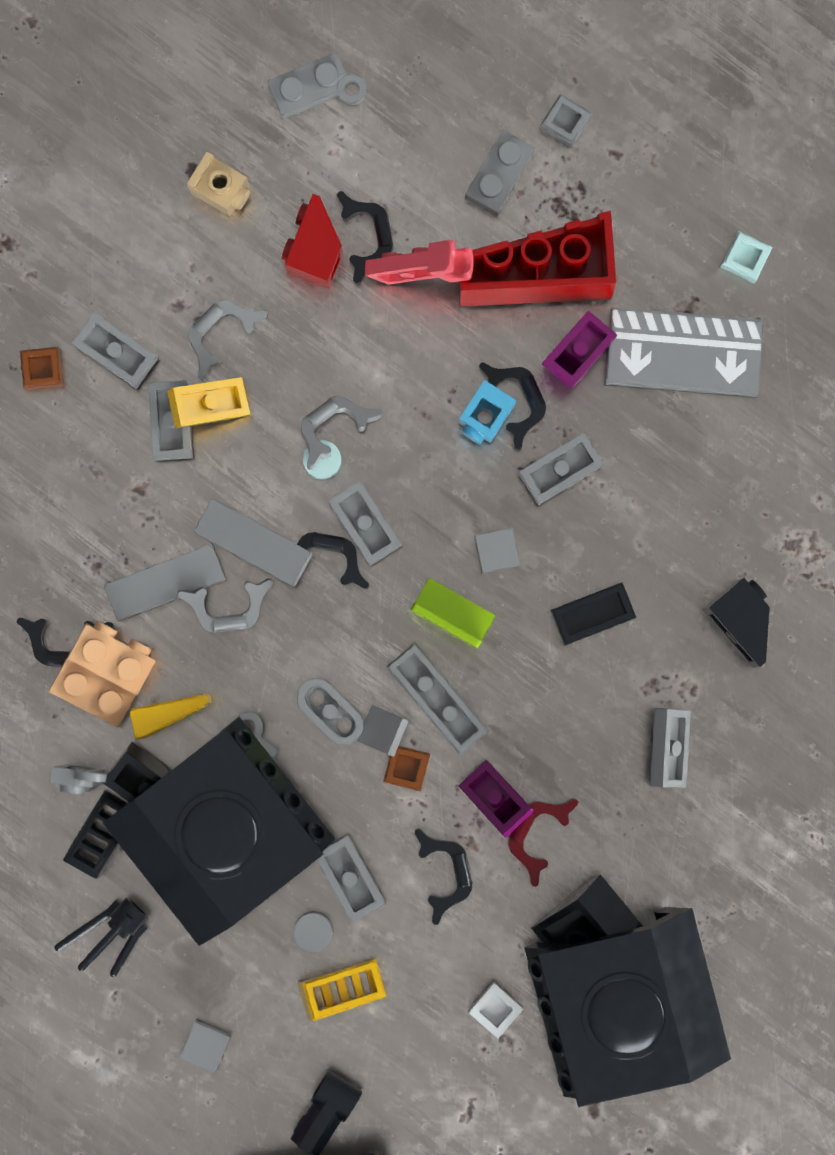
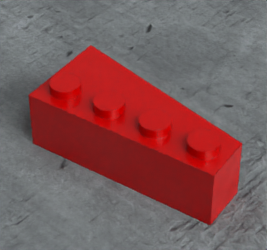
[458,210,617,306]

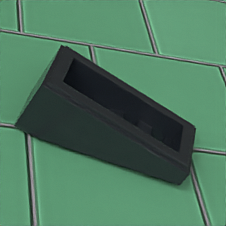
[63,790,127,879]

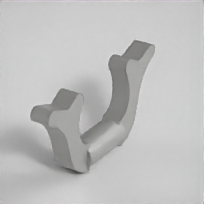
[188,300,268,380]
[301,396,382,470]
[177,579,274,633]

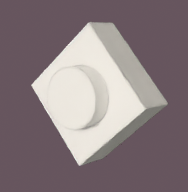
[468,981,524,1039]

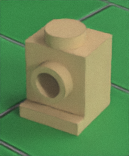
[187,152,250,217]

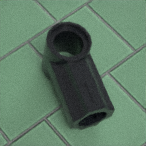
[290,1070,362,1155]

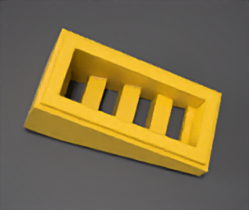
[130,694,212,740]
[298,959,387,1021]

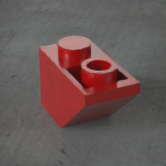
[281,194,343,289]

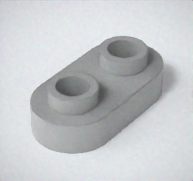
[297,679,364,745]

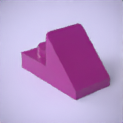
[542,311,617,389]
[458,760,534,838]

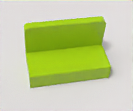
[410,578,496,649]

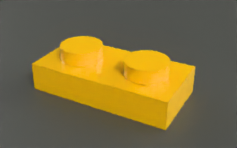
[167,377,250,428]

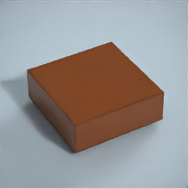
[20,347,64,391]
[383,746,430,792]

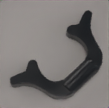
[337,191,394,285]
[479,362,546,451]
[297,532,369,589]
[17,618,115,667]
[415,828,473,925]

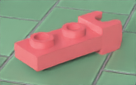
[365,240,473,285]

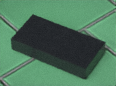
[550,582,637,646]

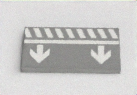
[605,307,764,397]

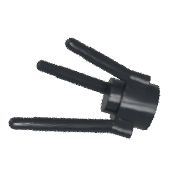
[54,897,149,977]

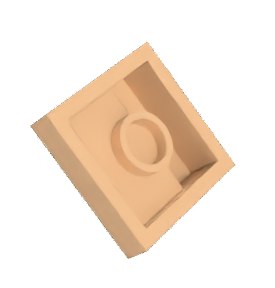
[49,620,156,728]

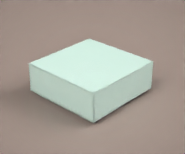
[720,231,773,284]

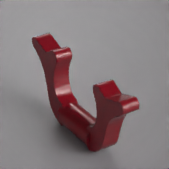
[508,798,578,887]

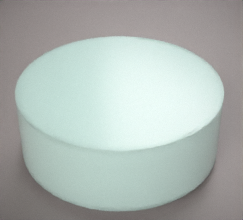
[303,440,342,480]

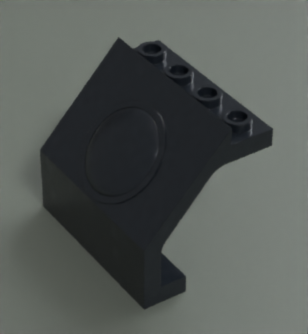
[103,716,335,946]
[524,907,731,1107]

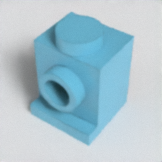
[459,380,517,444]

